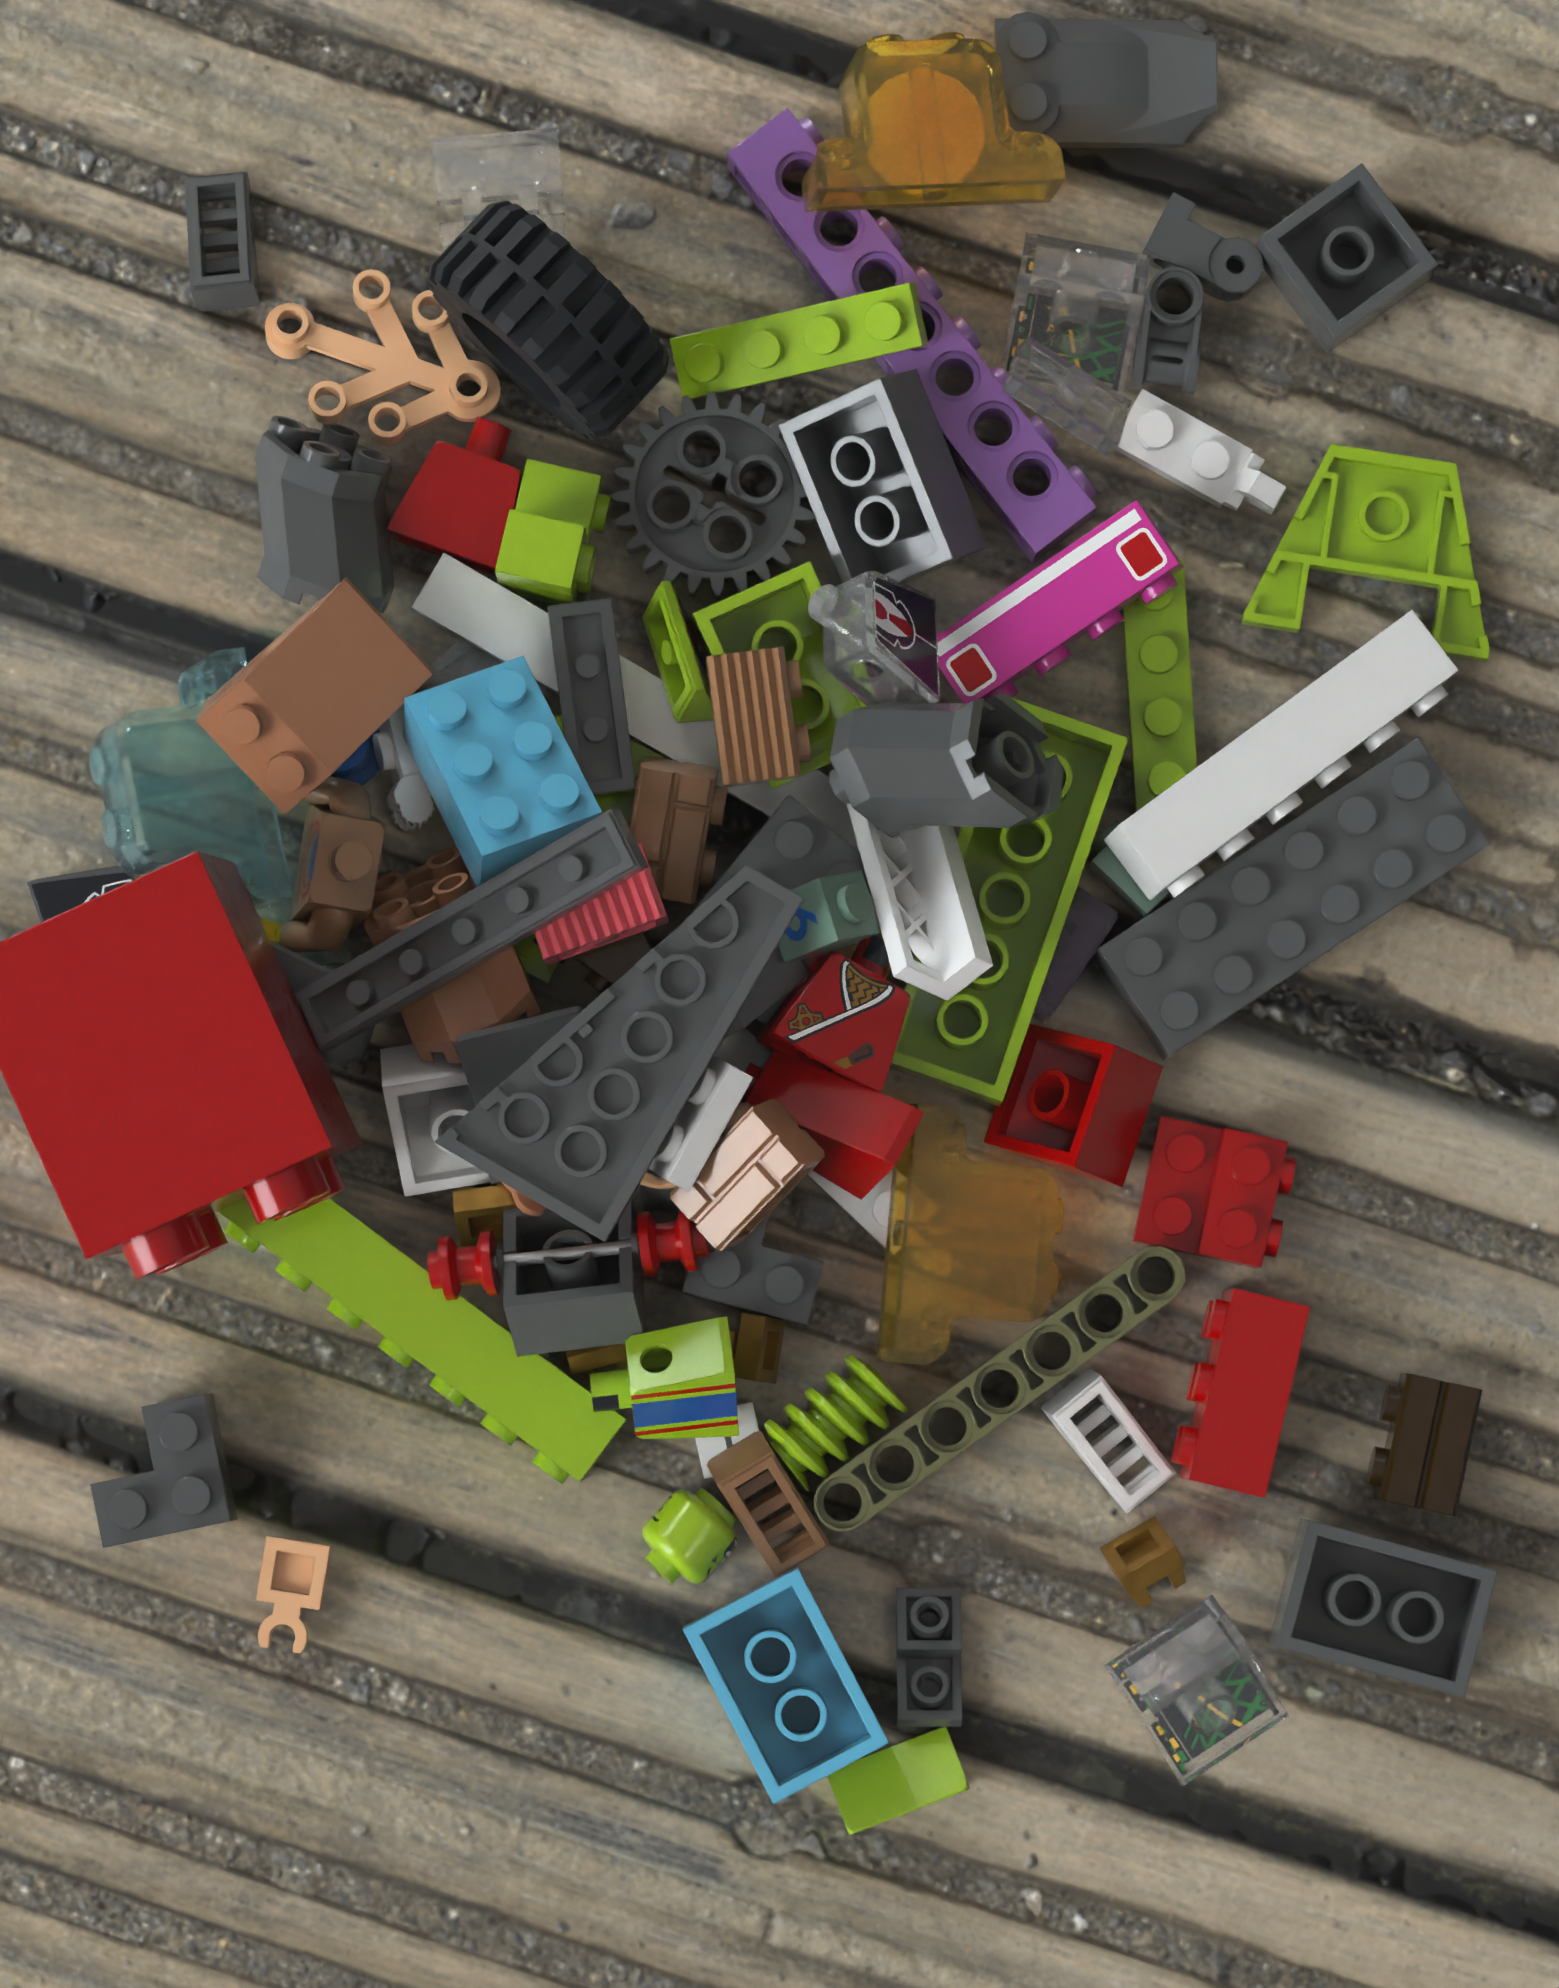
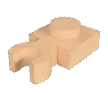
[256,1535,332,1653]

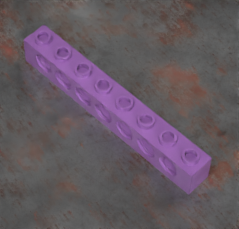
[727,108,1097,563]

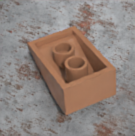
[196,577,434,815]

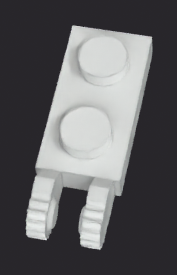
[373,704,435,832]

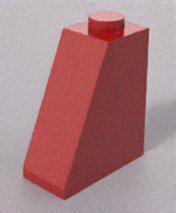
[737,1050,924,1200]

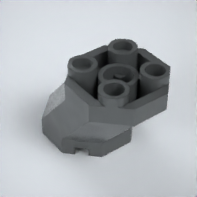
[255,416,394,614]
[829,693,1064,838]

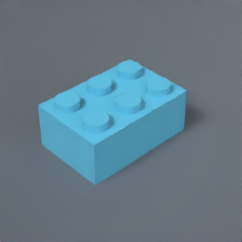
[403,656,602,887]
[682,1567,889,1804]

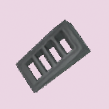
[185,172,260,312]

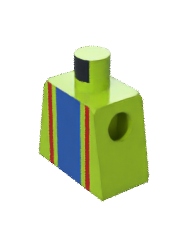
[589,1316,739,1439]

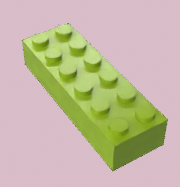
[890,697,1129,1106]

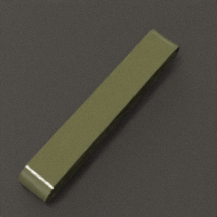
[813,1246,1186,1531]

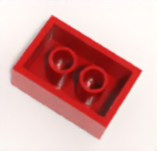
[1171,1288,1310,1498]

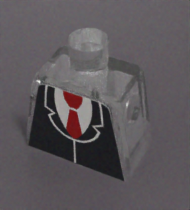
[808,571,940,706]

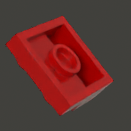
[1132,1116,1297,1269]

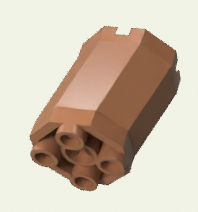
[364,848,540,1063]

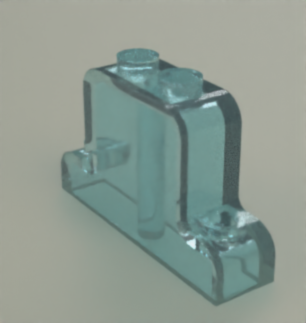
[89,647,293,910]

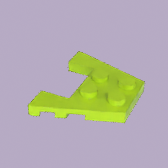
[1241,444,1490,663]

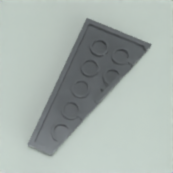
[434,865,805,1242]

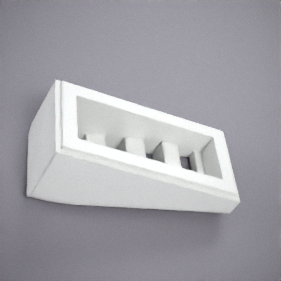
[1041,1369,1176,1513]

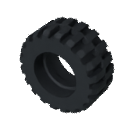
[427,200,669,440]

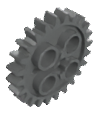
[612,392,815,600]

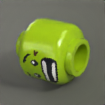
[642,1487,738,1584]

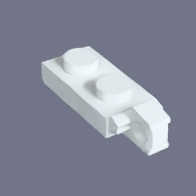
[1110,389,1286,515]

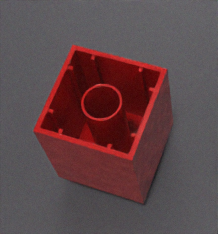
[0,851,362,1280]

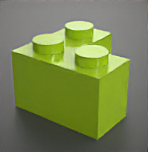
[495,459,612,605]

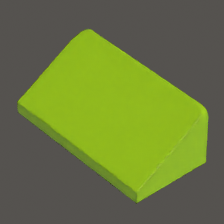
[827,1727,970,1835]

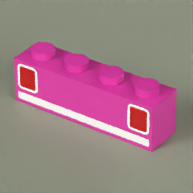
[936,500,1184,704]

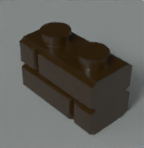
[1366,1373,1482,1516]

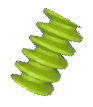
[764,1354,908,1492]

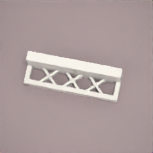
[846,803,993,1001]

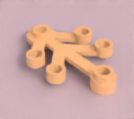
[265,269,500,445]

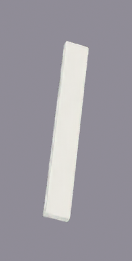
[412,553,859,852]

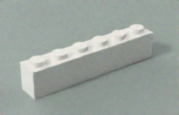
[1104,610,1459,901]

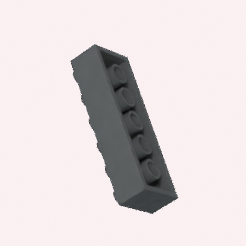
[1093,738,1490,1061]

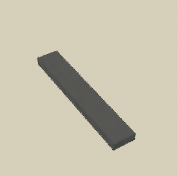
[294,808,648,1051]

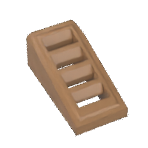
[707,1431,831,1578]

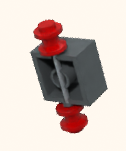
[427,1198,710,1356]

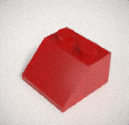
[983,1024,1163,1188]

